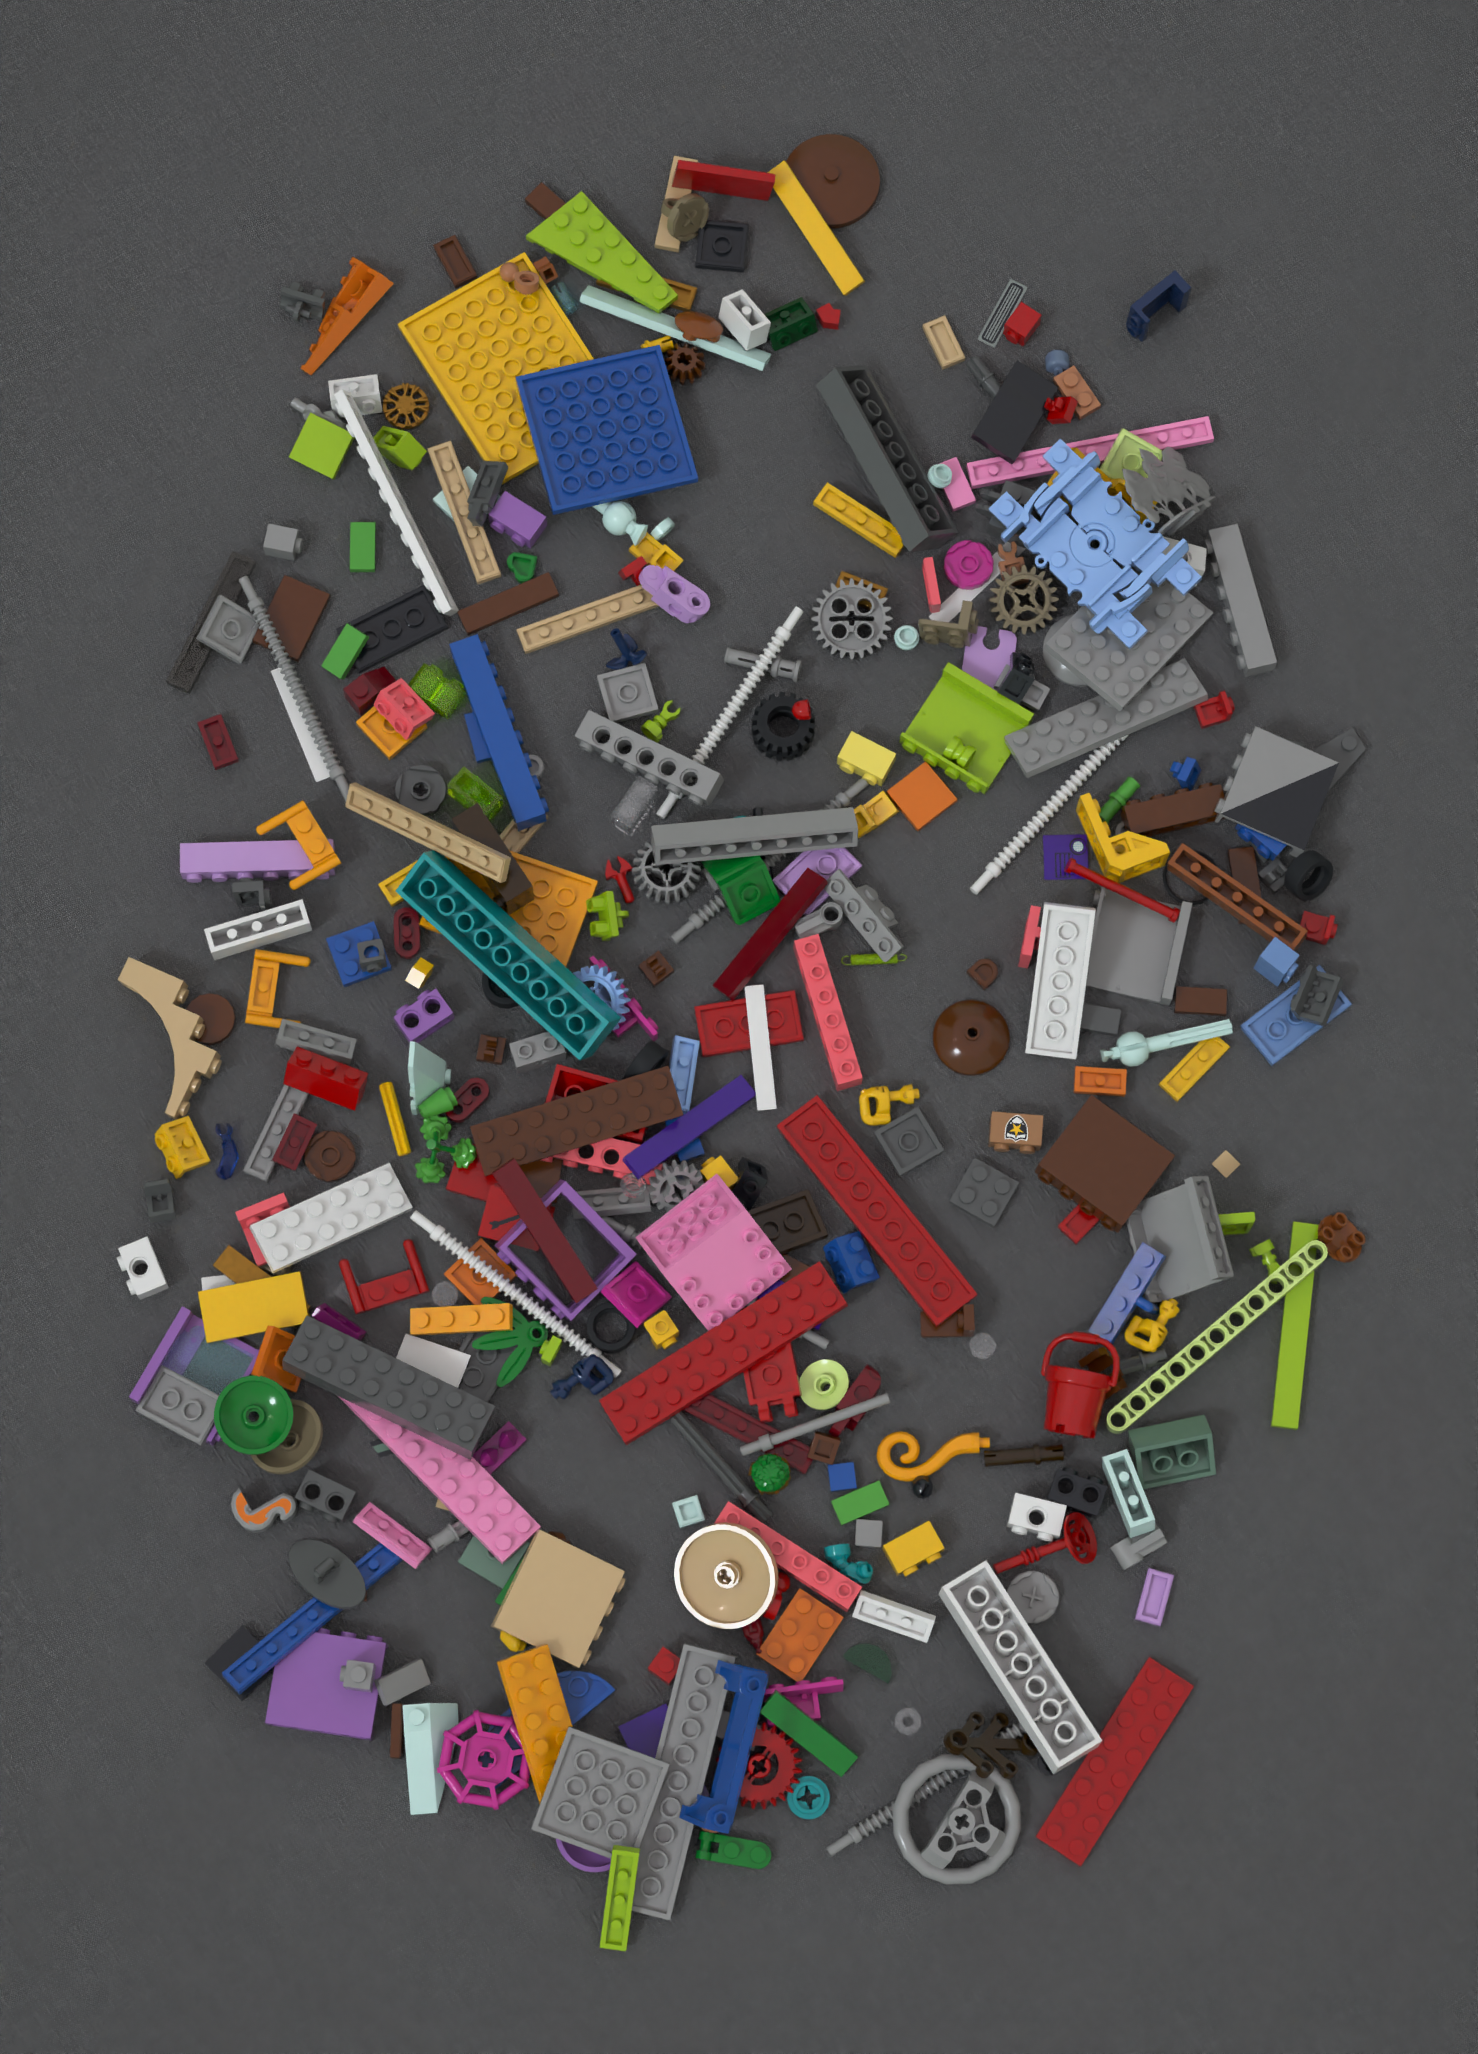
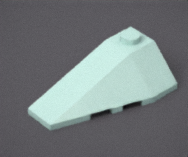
[408,1041,451,1115]
[403,1703,459,1815]

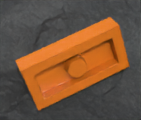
[1073,1066,1127,1097]

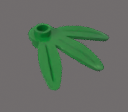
[472,1297,548,1387]

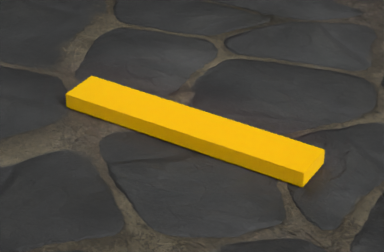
[767,160,865,296]

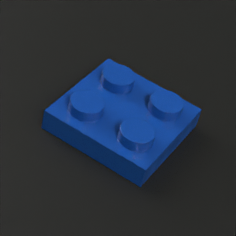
[326,921,392,987]

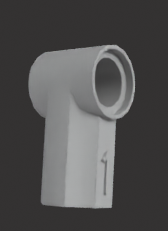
[793,902,843,939]
[1111,1523,1167,1571]

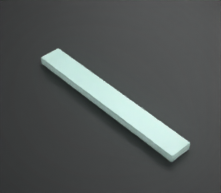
[580,285,771,371]

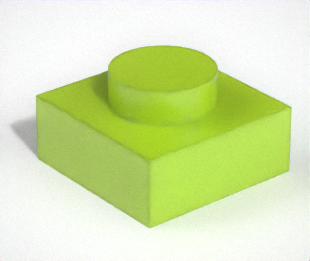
[539,1335,563,1367]

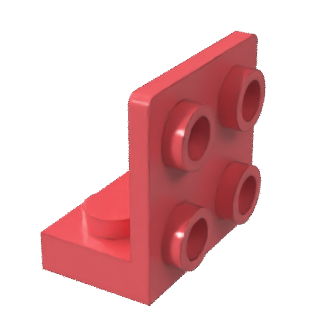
[235,1192,290,1266]

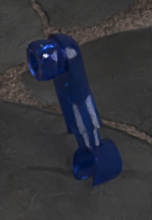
[215,1123,239,1180]

